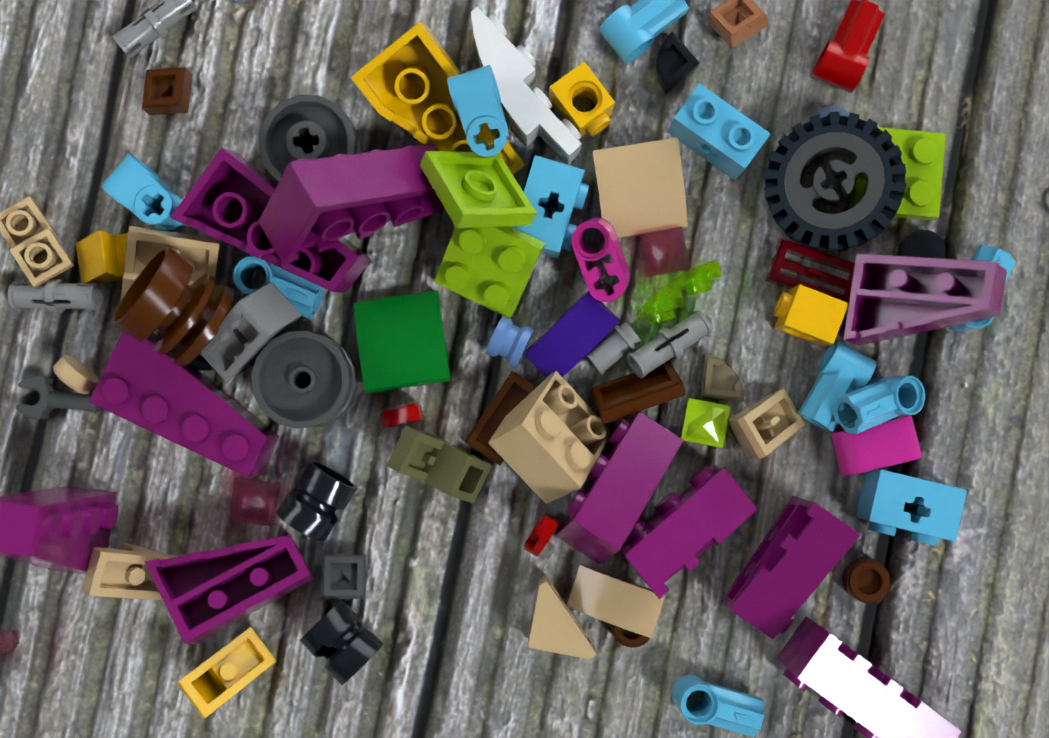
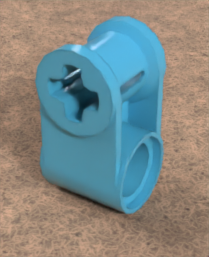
[447,65,508,157]
[101,153,184,232]

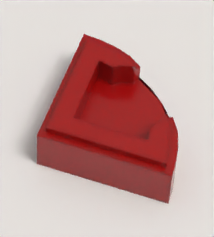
[380,403,425,429]
[523,512,559,557]

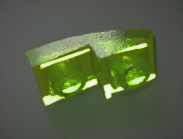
[636,260,722,325]

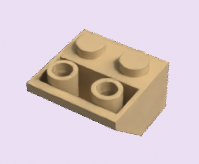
[488,371,612,504]

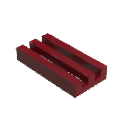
[765,239,855,303]

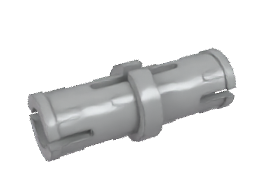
[112,0,198,59]
[8,279,104,313]
[627,310,713,378]

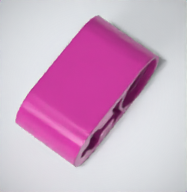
[571,217,631,302]
[830,415,922,475]

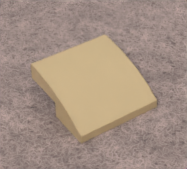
[591,137,688,241]
[121,226,220,301]

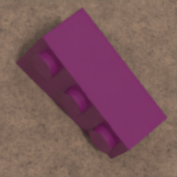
[621,465,758,599]
[721,496,861,639]
[144,535,314,645]

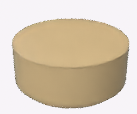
[53,354,99,394]

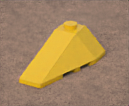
[350,20,525,174]

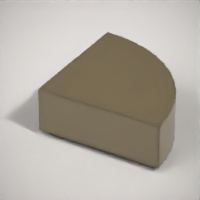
[699,354,744,401]

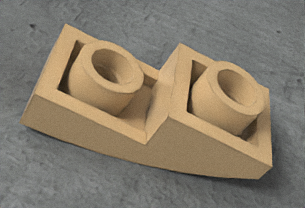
[0,196,74,288]
[566,563,665,638]

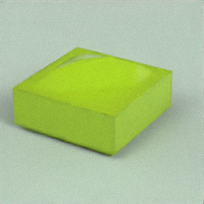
[679,398,731,448]

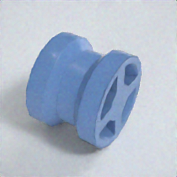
[485,315,534,368]

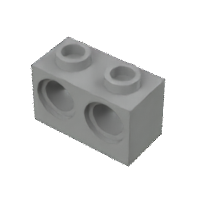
[200,282,301,383]

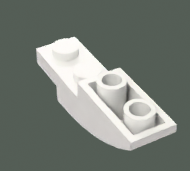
[471,7,582,165]

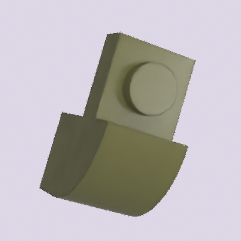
[386,425,492,504]

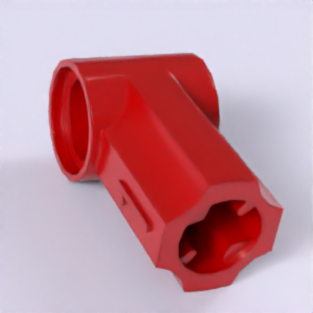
[812,0,885,93]

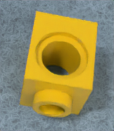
[549,62,615,137]
[773,284,849,347]

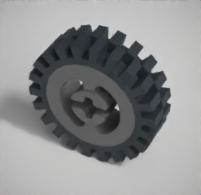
[764,112,906,252]

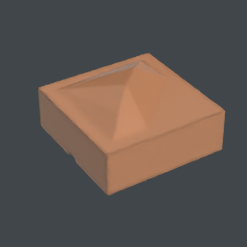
[707,0,768,48]

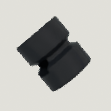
[276,460,358,542]
[299,600,383,685]

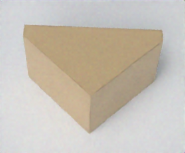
[728,388,805,459]
[528,574,597,659]

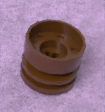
[111,247,234,367]

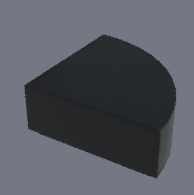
[656,31,700,94]

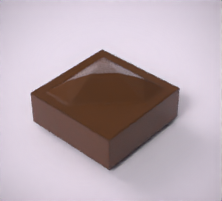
[142,67,193,116]

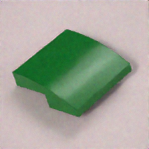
[353,290,451,394]

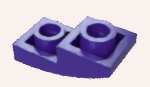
[524,291,619,377]

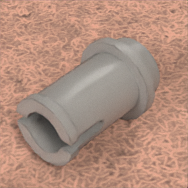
[587,322,642,374]

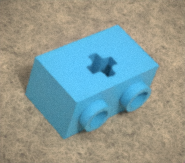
[667,83,770,180]
[513,155,589,259]
[856,469,967,546]

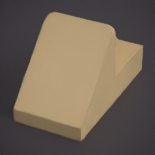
[82,543,177,600]

